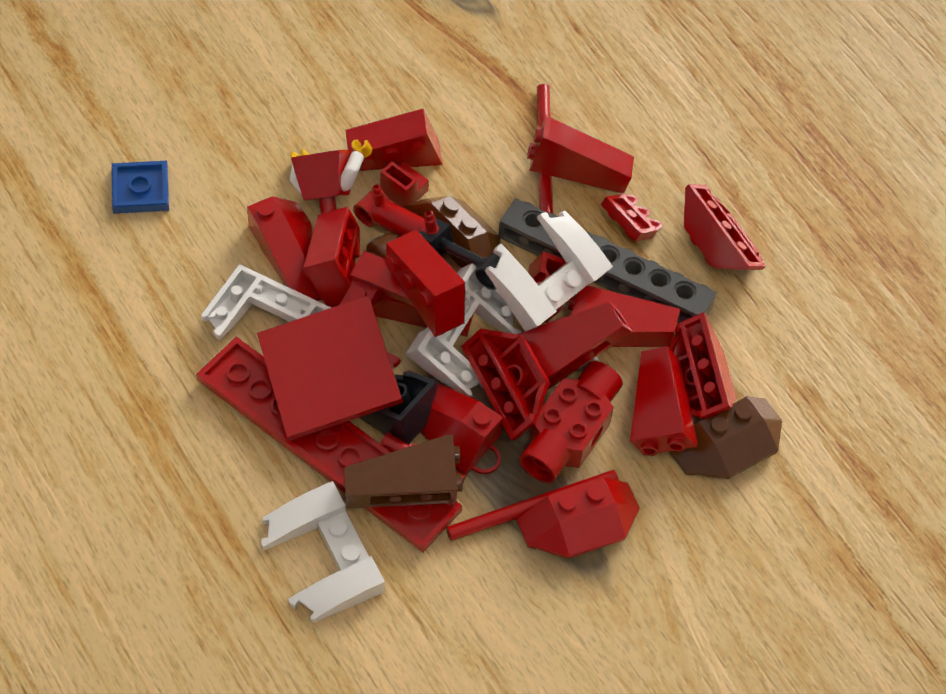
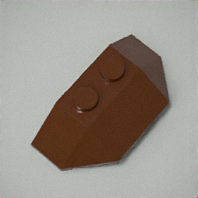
[404,196,500,268]
[669,396,782,479]

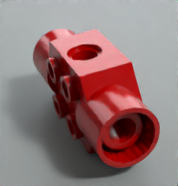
[519,361,623,484]

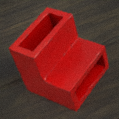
[380,162,429,208]

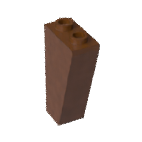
[344,435,463,508]

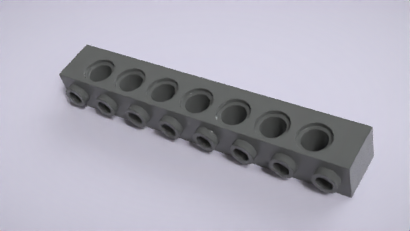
[498,198,717,323]

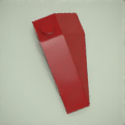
[247,196,322,301]
[407,370,503,475]

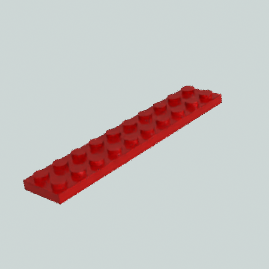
[196,336,463,553]

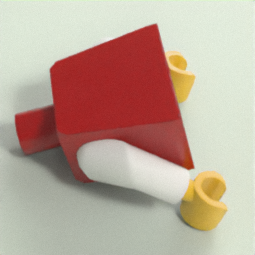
[289,140,372,214]

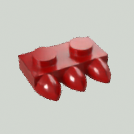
[601,194,662,242]

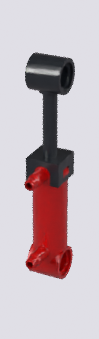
[353,184,500,290]

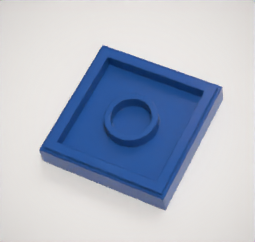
[112,160,169,214]

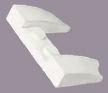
[485,211,613,332]
[406,263,521,397]
[201,264,331,340]
[261,481,385,623]

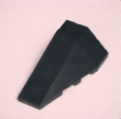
[359,371,438,444]

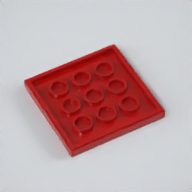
[257,295,403,441]

